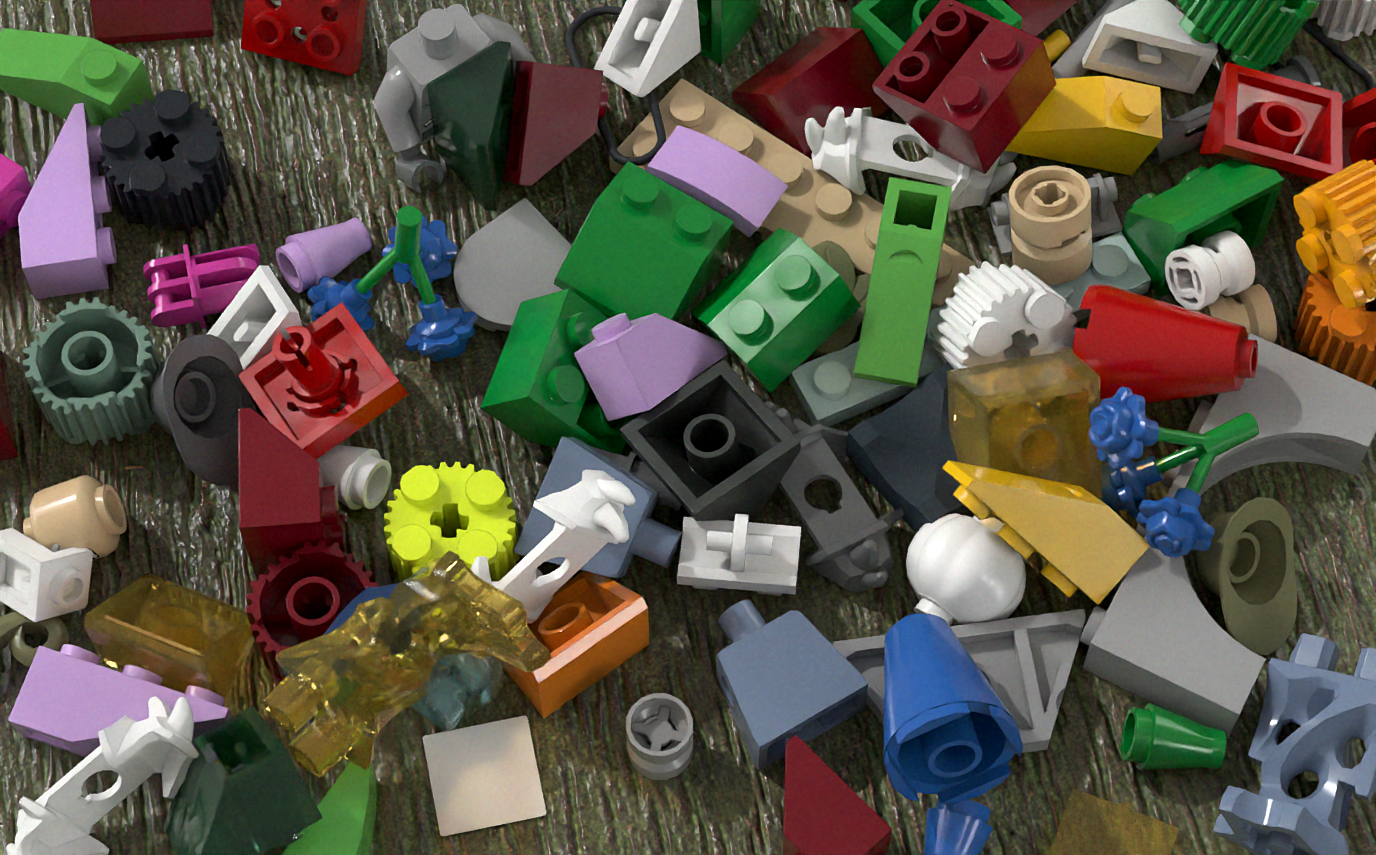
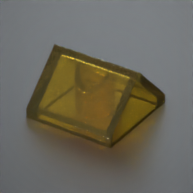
[84,572,255,698]

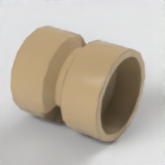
[1009,165,1092,285]

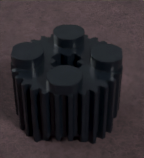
[99,89,232,235]

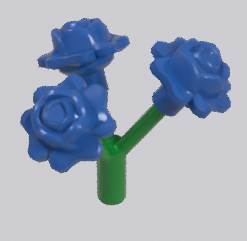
[307,206,478,362]
[1088,387,1259,558]

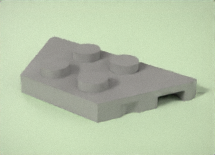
[832,609,1086,754]

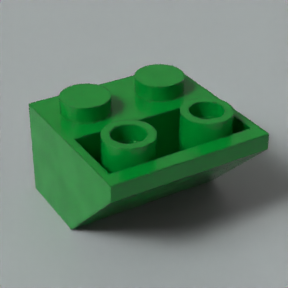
[480,289,636,455]

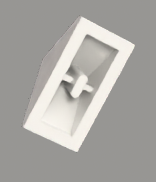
[594,0,701,98]
[1082,0,1218,94]
[207,265,302,370]

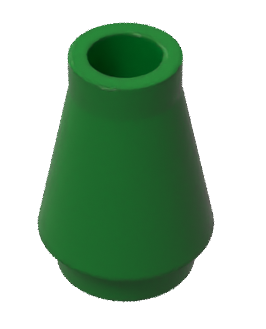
[1121,703,1226,770]

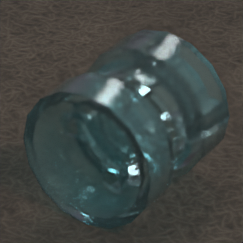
[400,637,494,731]

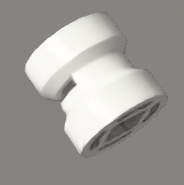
[1165,230,1255,310]

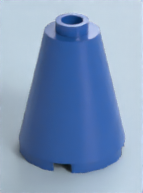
[883,613,1023,804]

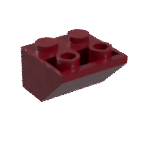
[872,0,1056,174]

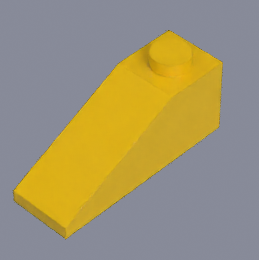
[1005,76,1163,176]

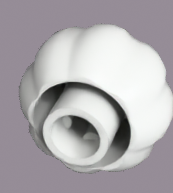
[906,513,1026,626]

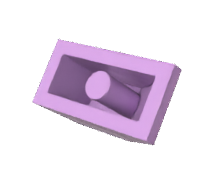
[574,313,728,421]

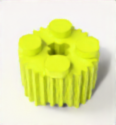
[384,462,520,613]

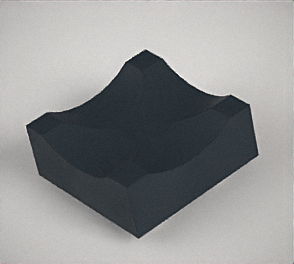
[846,362,1031,533]

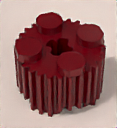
[246,540,388,693]

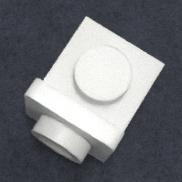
[0,528,93,622]

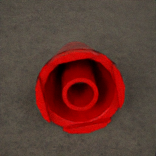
[1072,284,1258,411]

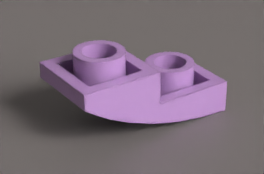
[644,125,788,237]

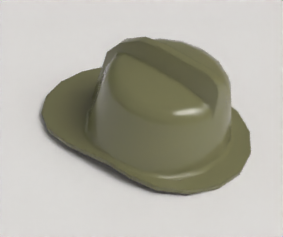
[1195,497,1297,655]

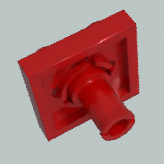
[241,0,367,76]
[238,302,408,460]

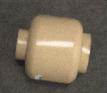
[23,475,127,561]

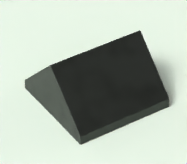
[619,359,801,521]

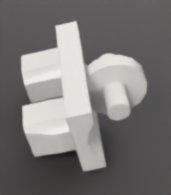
[677,514,801,596]

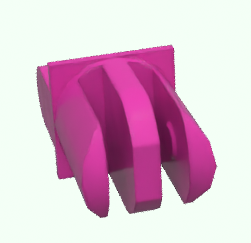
[143,243,260,328]

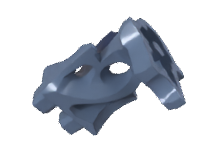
[1213,633,1376,855]

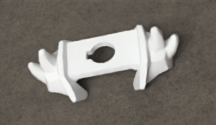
[804,106,1017,211]
[457,470,636,653]
[6,696,199,855]

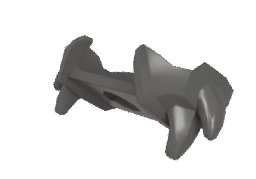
[765,401,904,594]

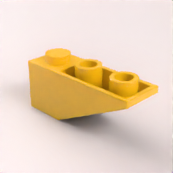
[942,460,1150,605]

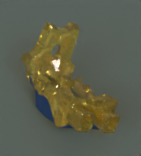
[262,550,552,778]

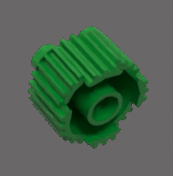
[1177,0,1320,71]

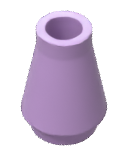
[276,217,372,293]

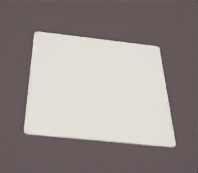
[423,716,546,836]

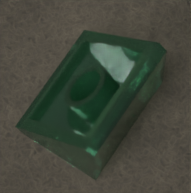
[426,41,514,211]

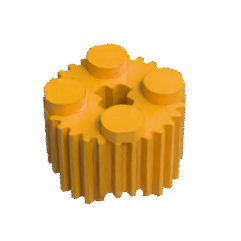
[1293,160,1376,309]

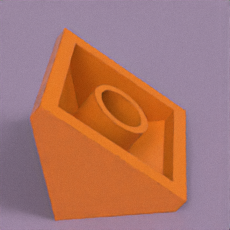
[485,571,650,719]

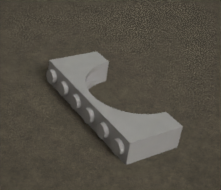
[1080,333,1376,739]

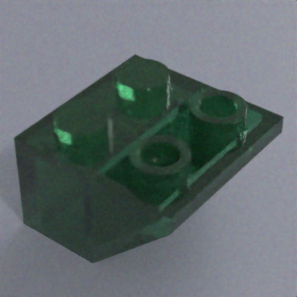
[163,706,323,855]

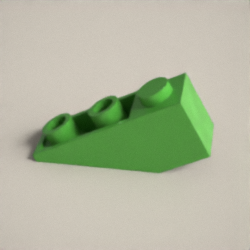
[853,177,952,388]

